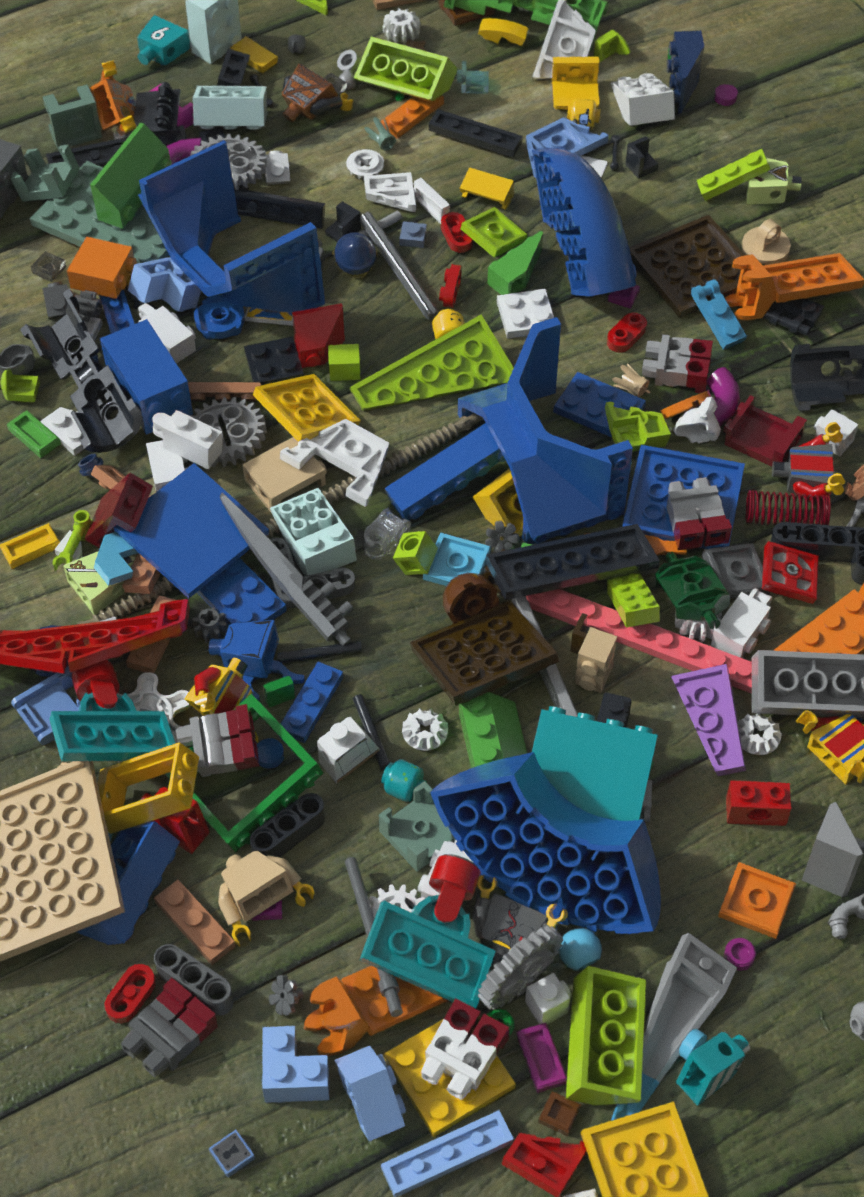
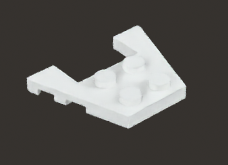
[280,419,389,507]

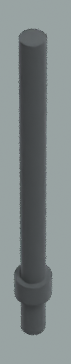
[345,857,403,1017]

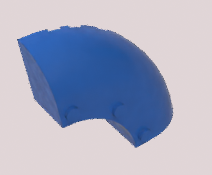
[532,148,636,296]
[430,752,661,934]

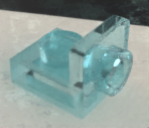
[457,61,489,94]

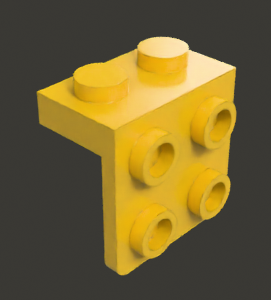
[552,57,599,110]

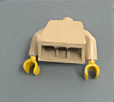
[218,851,314,946]

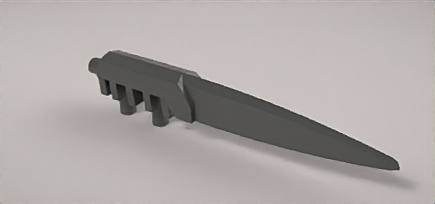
[220,492,354,647]

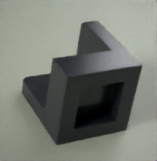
[625,136,659,179]
[325,201,361,242]

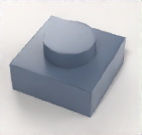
[400,222,427,248]

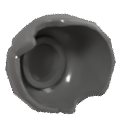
[0,344,35,375]

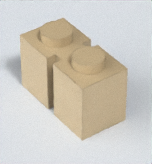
[575,627,617,693]

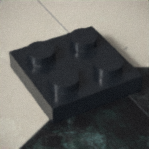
[244,337,304,385]

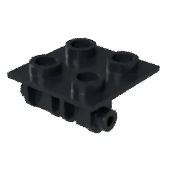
[132,82,181,133]

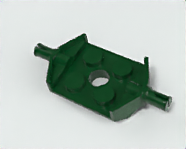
[655,551,730,630]

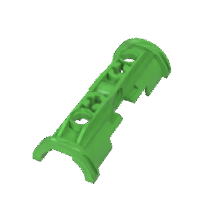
[444,0,608,51]

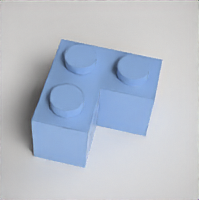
[128,257,201,312]
[262,1026,329,1103]
[334,1046,406,1141]

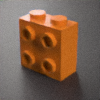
[67,236,137,299]

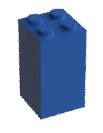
[100,319,193,435]

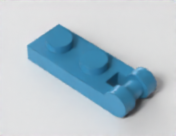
[691,279,747,350]

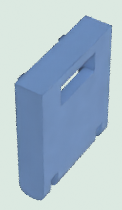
[11,666,80,745]

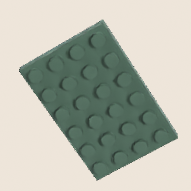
[30,161,169,264]

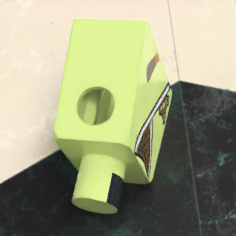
[746,158,802,205]
[64,551,133,614]

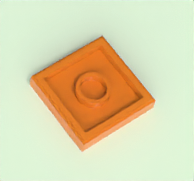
[718,862,796,939]

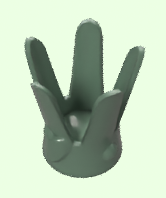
[364,117,396,151]

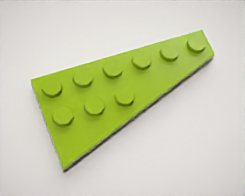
[350,314,514,411]

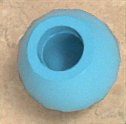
[559,928,602,971]

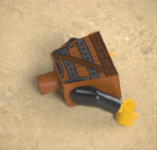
[282,64,353,123]

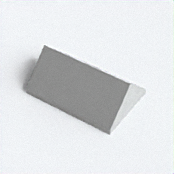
[802,802,863,897]

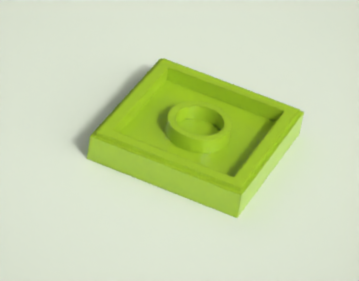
[460,207,528,258]

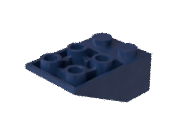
[667,31,704,113]

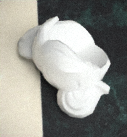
[672,397,721,443]

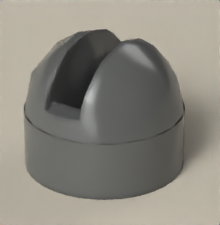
[288,35,306,54]

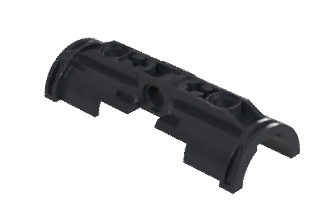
[20,288,142,453]
[790,344,864,411]

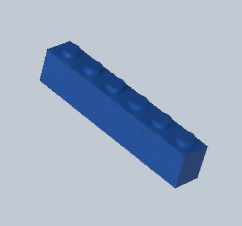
[385,423,506,523]

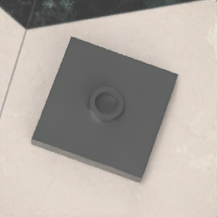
[702,543,769,598]

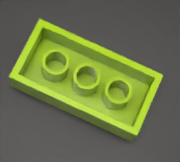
[607,573,660,628]

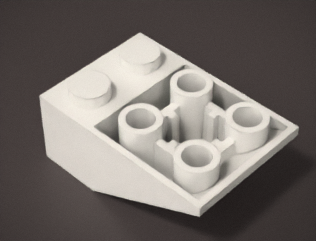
[611,74,675,126]

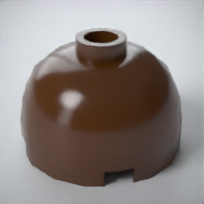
[443,572,499,624]

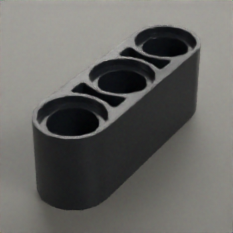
[250,793,325,858]

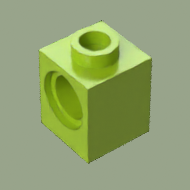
[393,531,438,575]

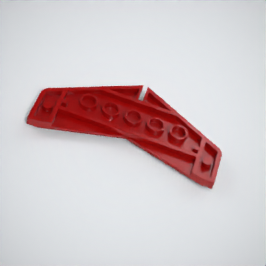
[0,599,190,673]

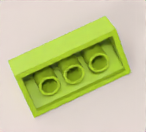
[354,37,458,101]
[566,966,646,1106]

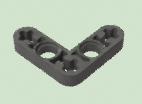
[270,538,355,608]

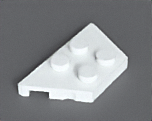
[532,0,596,80]

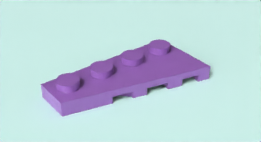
[671,664,746,776]

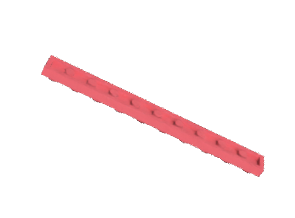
[526,589,752,694]

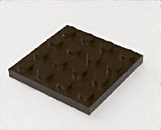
[629,214,745,318]
[410,600,559,706]

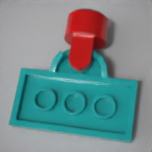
[49,660,176,761]
[359,854,496,1009]

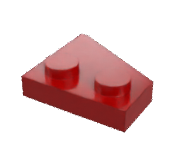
[502,1133,587,1197]

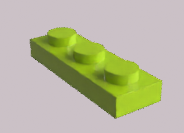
[697,149,771,201]

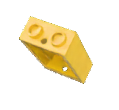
[97,742,199,834]

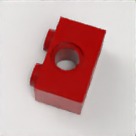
[726,780,791,826]

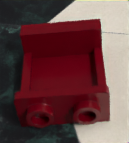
[723,395,807,467]
[84,472,153,548]

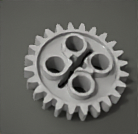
[191,134,267,190]
[190,397,267,467]
[478,925,564,1010]

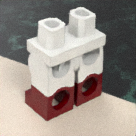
[421,998,509,1100]

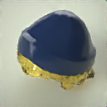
[332,233,377,278]

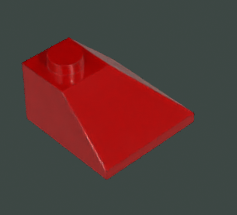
[292,303,345,368]

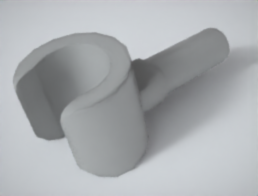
[846,497,864,527]

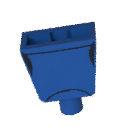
[209,620,279,678]

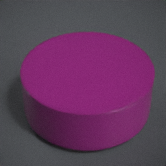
[714,84,738,106]
[724,938,756,971]

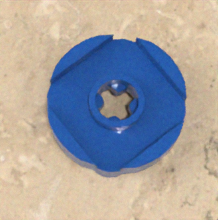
[194,295,245,339]

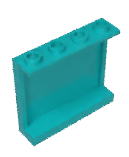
[532,706,658,821]

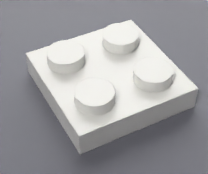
[497,289,554,339]

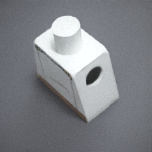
[317,717,380,783]

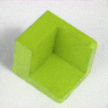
[328,344,360,381]

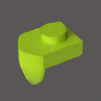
[594,30,631,62]
[0,369,40,402]

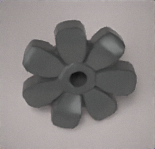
[485,521,520,553]
[269,975,303,1015]

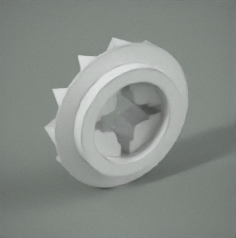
[346,149,384,179]
[402,708,448,751]
[738,714,782,755]

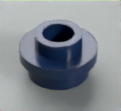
[78,454,104,477]

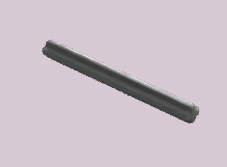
[360,212,438,320]

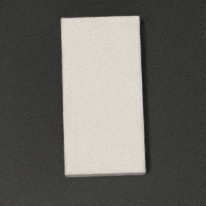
[414,178,450,224]

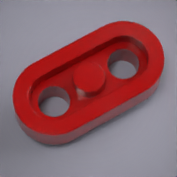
[441,212,473,253]
[439,264,462,308]
[607,313,647,353]
[104,964,156,1023]

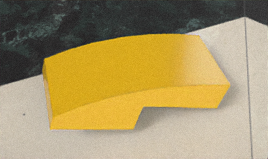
[478,18,528,46]

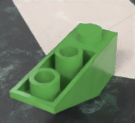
[487,231,543,295]

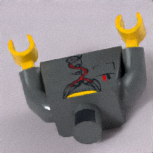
[473,875,568,971]

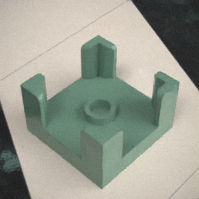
[43,85,102,150]
[10,145,80,202]
[379,781,456,872]

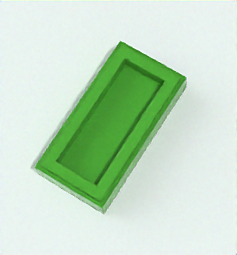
[7,410,61,458]

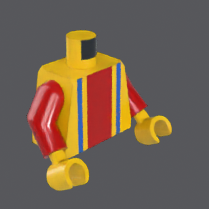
[184,658,258,743]
[796,710,864,785]

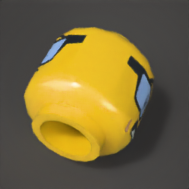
[567,98,601,130]

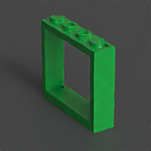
[165,694,324,853]

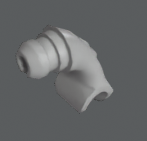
[828,894,864,939]

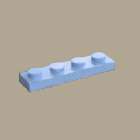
[381,1110,514,1197]

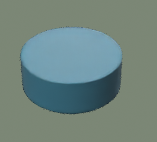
[679,1029,707,1060]

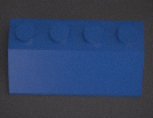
[76,821,180,945]

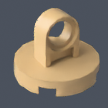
[742,219,791,265]

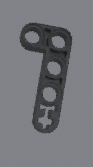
[770,522,864,585]

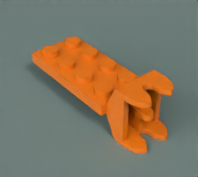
[725,253,864,320]
[773,583,864,655]
[304,966,449,1056]

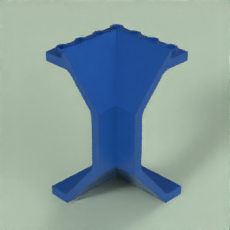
[138,140,325,313]
[458,317,633,544]

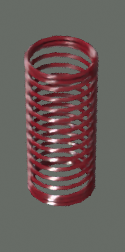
[746,490,831,526]

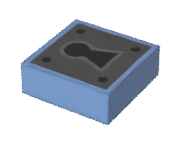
[209,1130,255,1178]

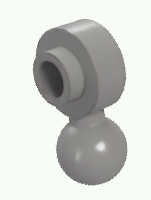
[337,50,361,90]

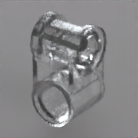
[364,508,411,559]

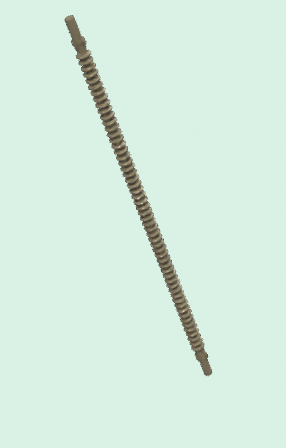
[77,413,484,624]

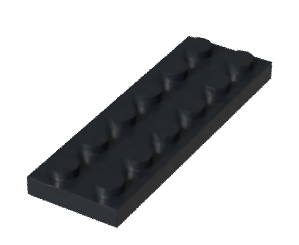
[486,524,660,600]

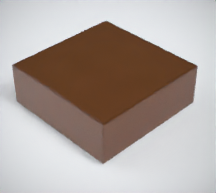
[538,1091,581,1137]

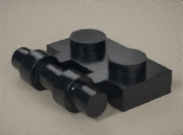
[763,298,824,336]

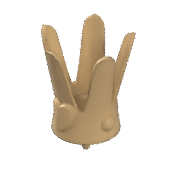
[612,363,650,397]

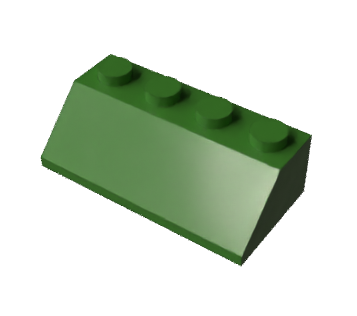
[90,123,172,229]
[459,692,527,768]

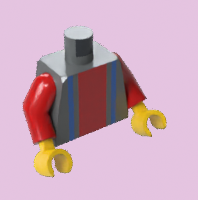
[772,422,845,501]

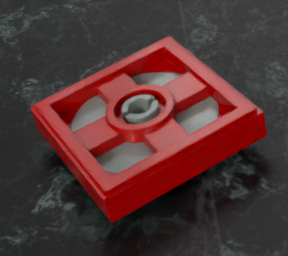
[762,541,819,604]

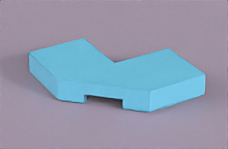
[94,532,138,586]

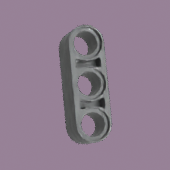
[154,944,234,1016]

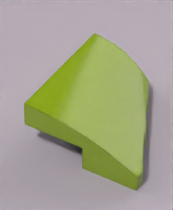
[605,402,671,452]

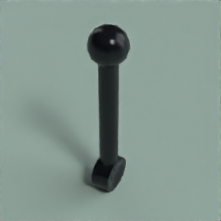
[250,74,273,108]
[610,134,620,171]

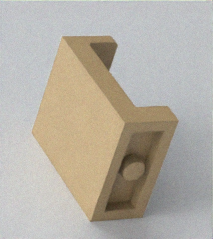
[242,437,327,512]

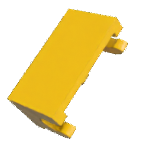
[460,167,515,210]

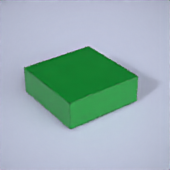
[263,676,295,708]

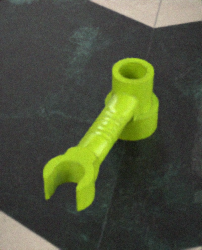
[53,510,92,571]

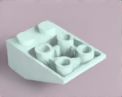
[270,488,357,576]

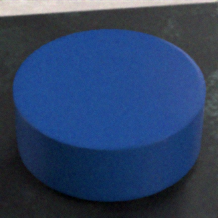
[257,738,284,768]

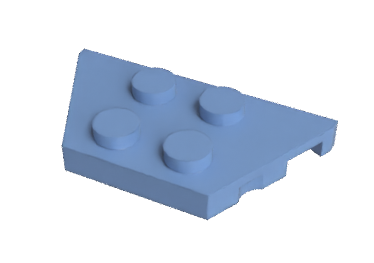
[526,118,608,178]

